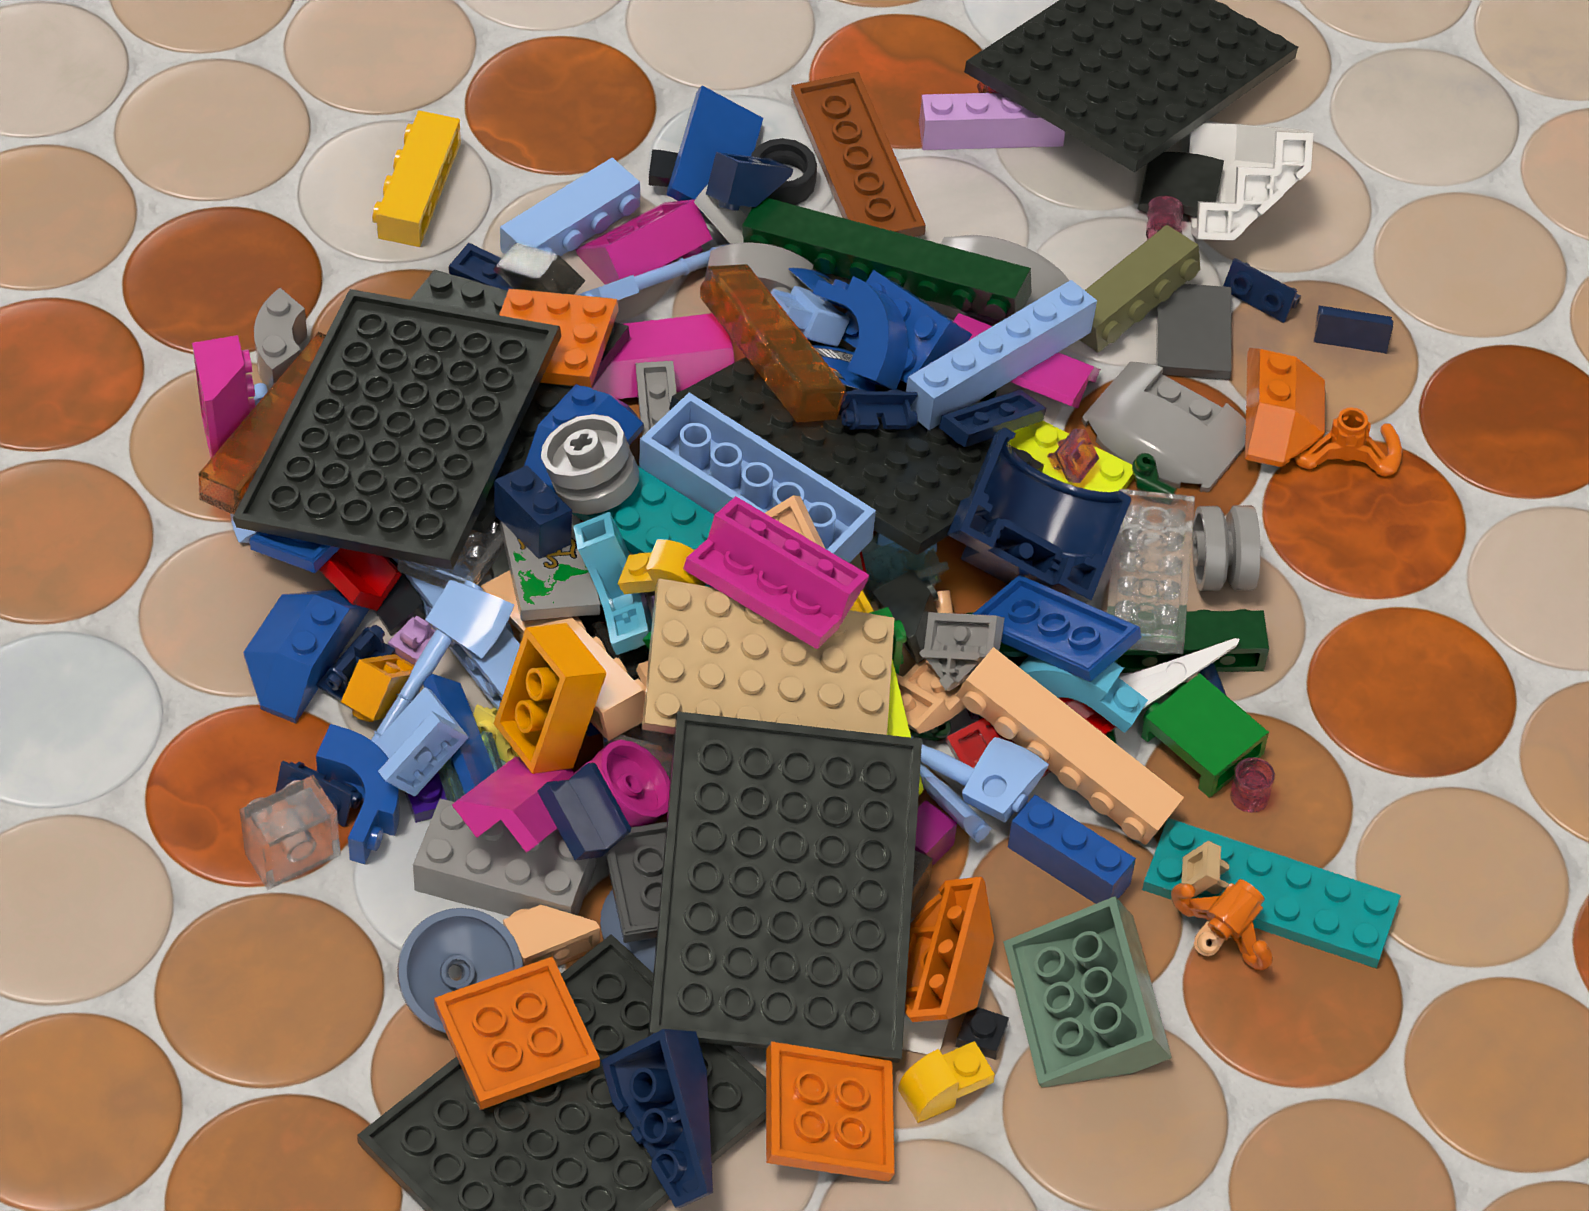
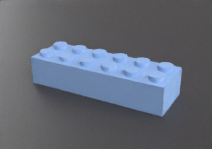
[639,393,876,563]

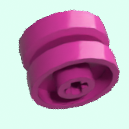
[574,740,670,827]

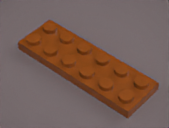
[791,72,926,237]

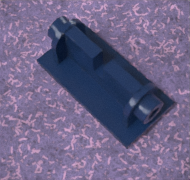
[1223,258,1301,323]
[834,389,918,430]
[316,625,395,700]
[275,761,362,827]

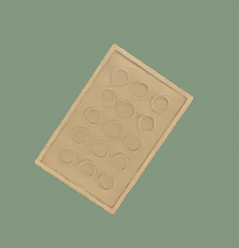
[642,579,895,735]

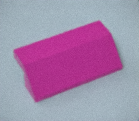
[592,312,735,399]
[953,313,1101,408]
[683,496,869,649]
[452,756,574,853]

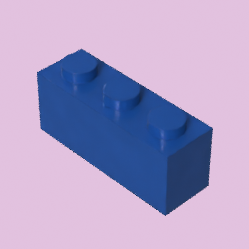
[1008,795,1136,904]

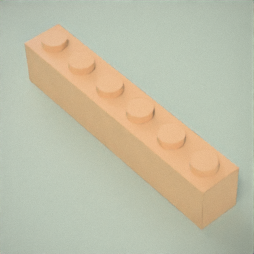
[481,570,646,741]
[956,647,1184,846]

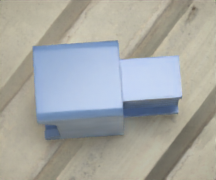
[766,286,850,347]

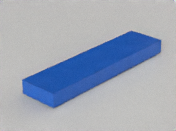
[423,674,495,794]

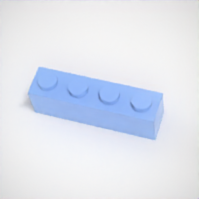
[500,157,640,275]

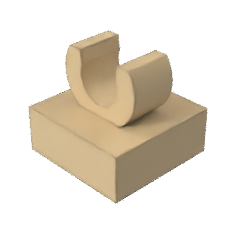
[1182,841,1229,897]

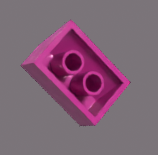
[575,199,712,285]
[192,335,258,474]

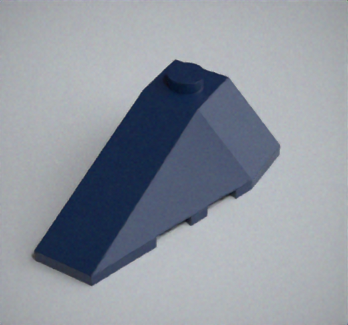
[601,1029,713,1208]

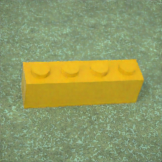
[372,110,461,247]

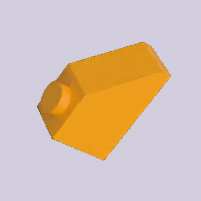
[341,654,414,722]

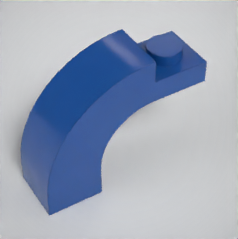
[812,276,908,390]
[316,724,400,864]

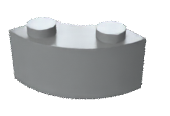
[704,243,813,304]
[254,288,307,398]

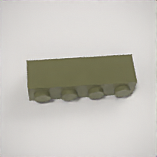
[1079,225,1201,353]

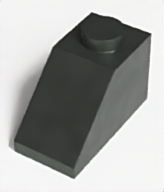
[872,569,939,663]

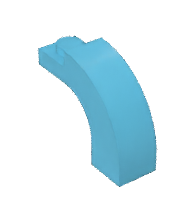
[573,512,652,655]
[1018,655,1148,733]

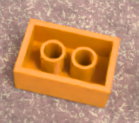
[493,623,607,774]

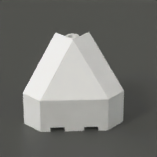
[1188,123,1313,240]

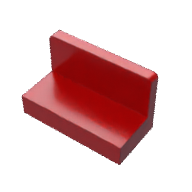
[319,548,401,611]

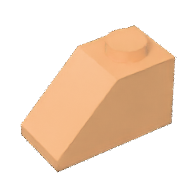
[503,905,600,967]

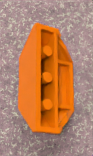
[1245,348,1325,467]
[905,877,994,1022]

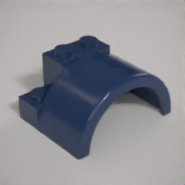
[947,428,1131,603]

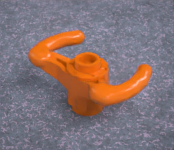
[1293,407,1402,476]
[1171,879,1273,970]

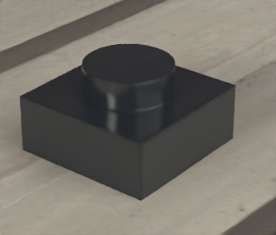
[955,1007,1009,1060]

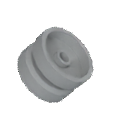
[541,414,639,515]
[1192,505,1261,591]

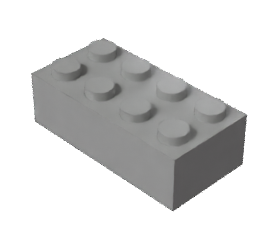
[413,798,596,916]

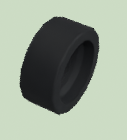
[751,138,817,205]

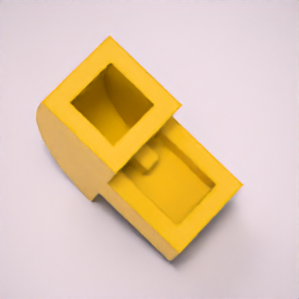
[617,540,706,594]
[898,1041,995,1123]

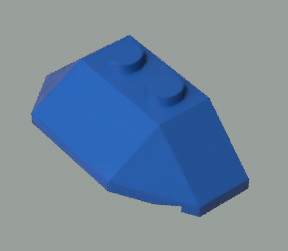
[524,384,644,493]
[243,589,370,724]

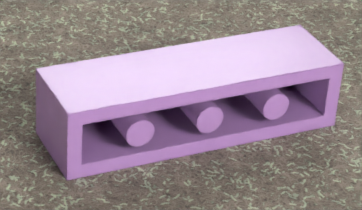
[919,93,1065,150]

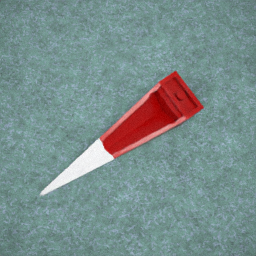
[946,638,1239,778]

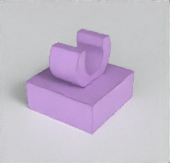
[388,616,435,665]

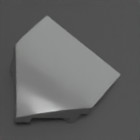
[919,612,1005,691]

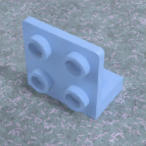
[374,688,469,797]

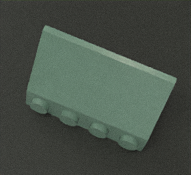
[1003,896,1172,1088]

